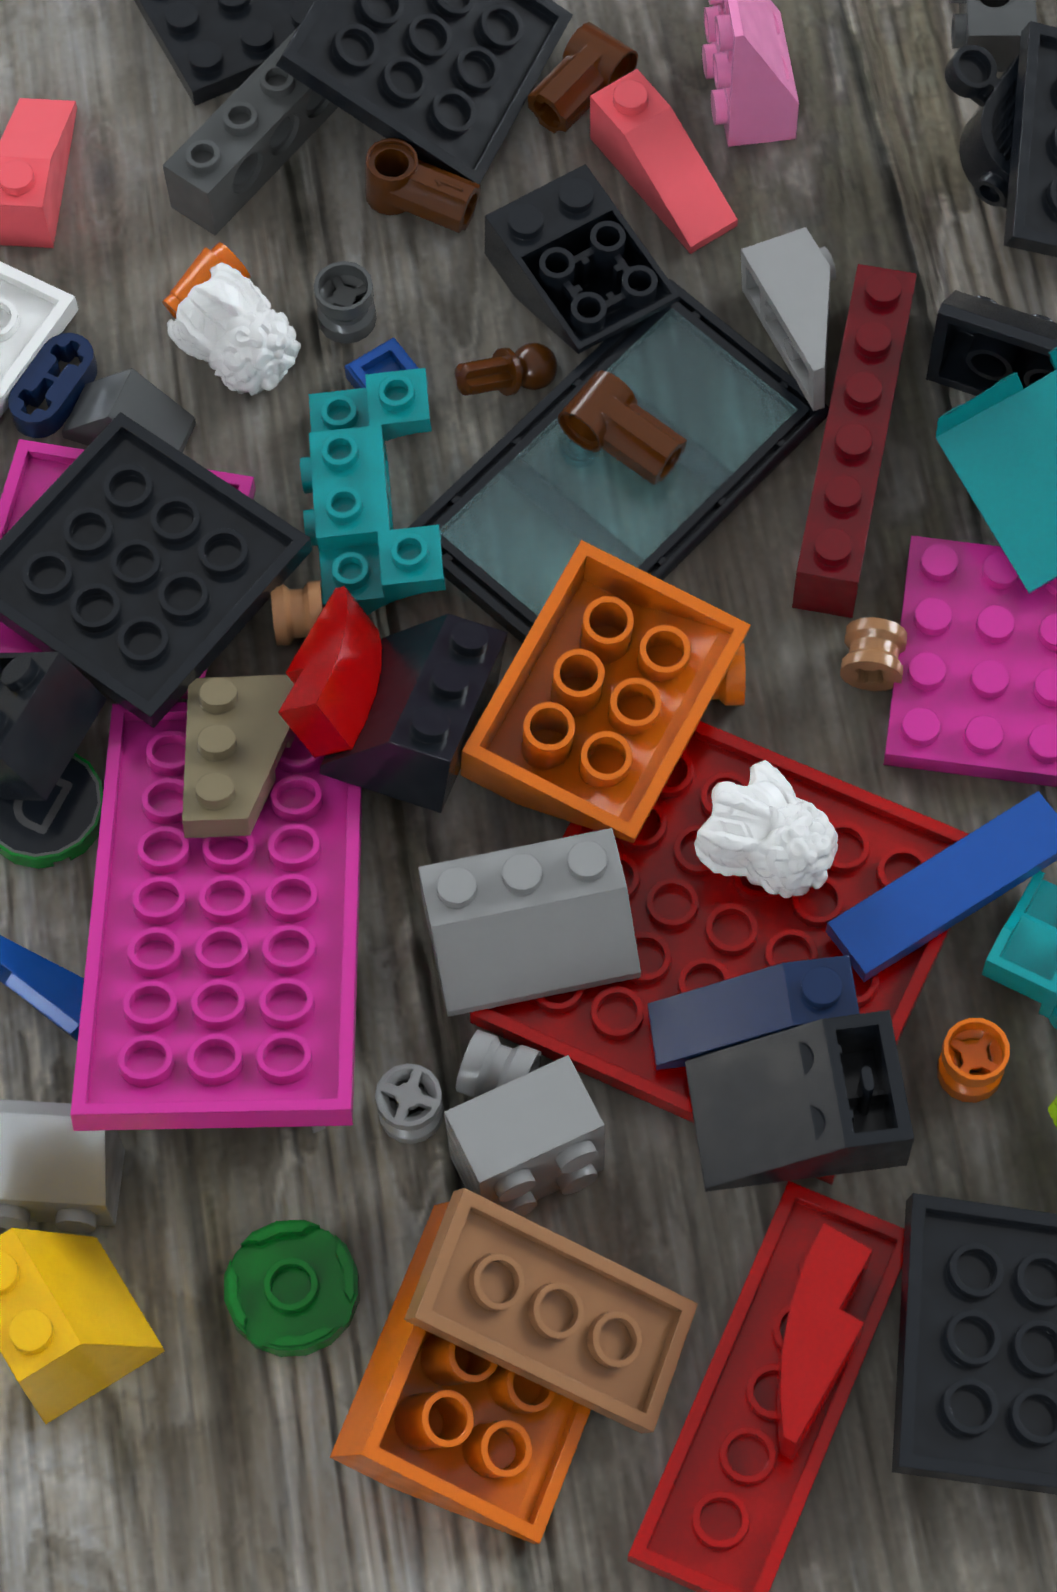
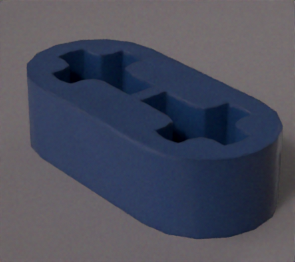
[8,333,97,438]

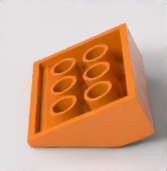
[460,540,751,843]
[330,1202,591,1544]

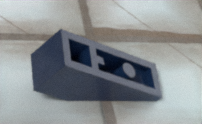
[647,955,860,1070]

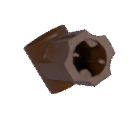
[528,22,638,134]
[365,138,481,233]
[558,370,687,485]

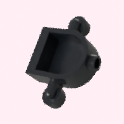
[945,45,1019,209]

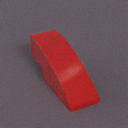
[278,586,382,758]
[777,1223,873,1460]

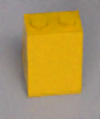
[0,1228,165,1425]

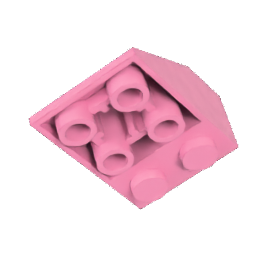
[702,0,799,147]

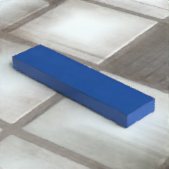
[826,791,1057,982]

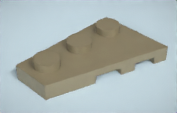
[182,674,296,838]

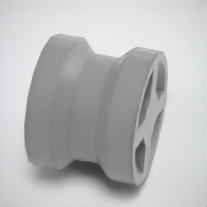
[375,1063,444,1144]

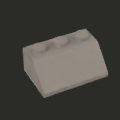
[418,828,641,1017]
[0,1099,125,1233]

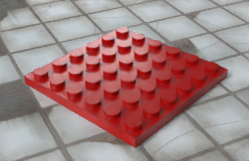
[470,721,968,1185]

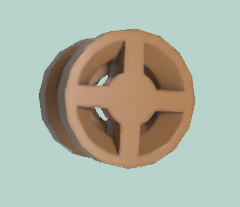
[271,580,324,646]
[840,617,908,691]

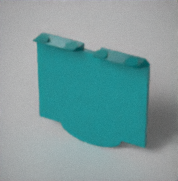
[936,347,1057,594]

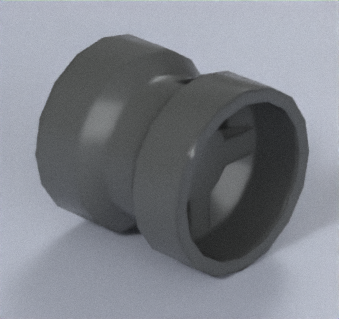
[313,261,377,344]

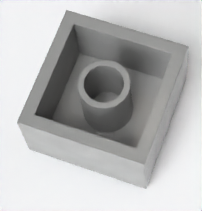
[444,1055,605,1217]

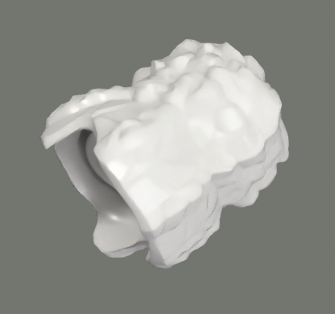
[167,262,301,396]
[694,760,838,898]

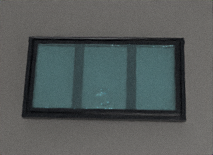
[408,279,829,643]

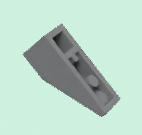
[741,227,836,411]

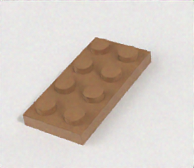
[404,1188,698,1434]

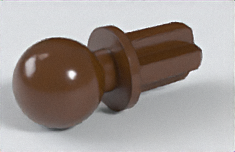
[454,343,558,396]

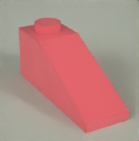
[590,69,738,254]
[0,98,77,248]

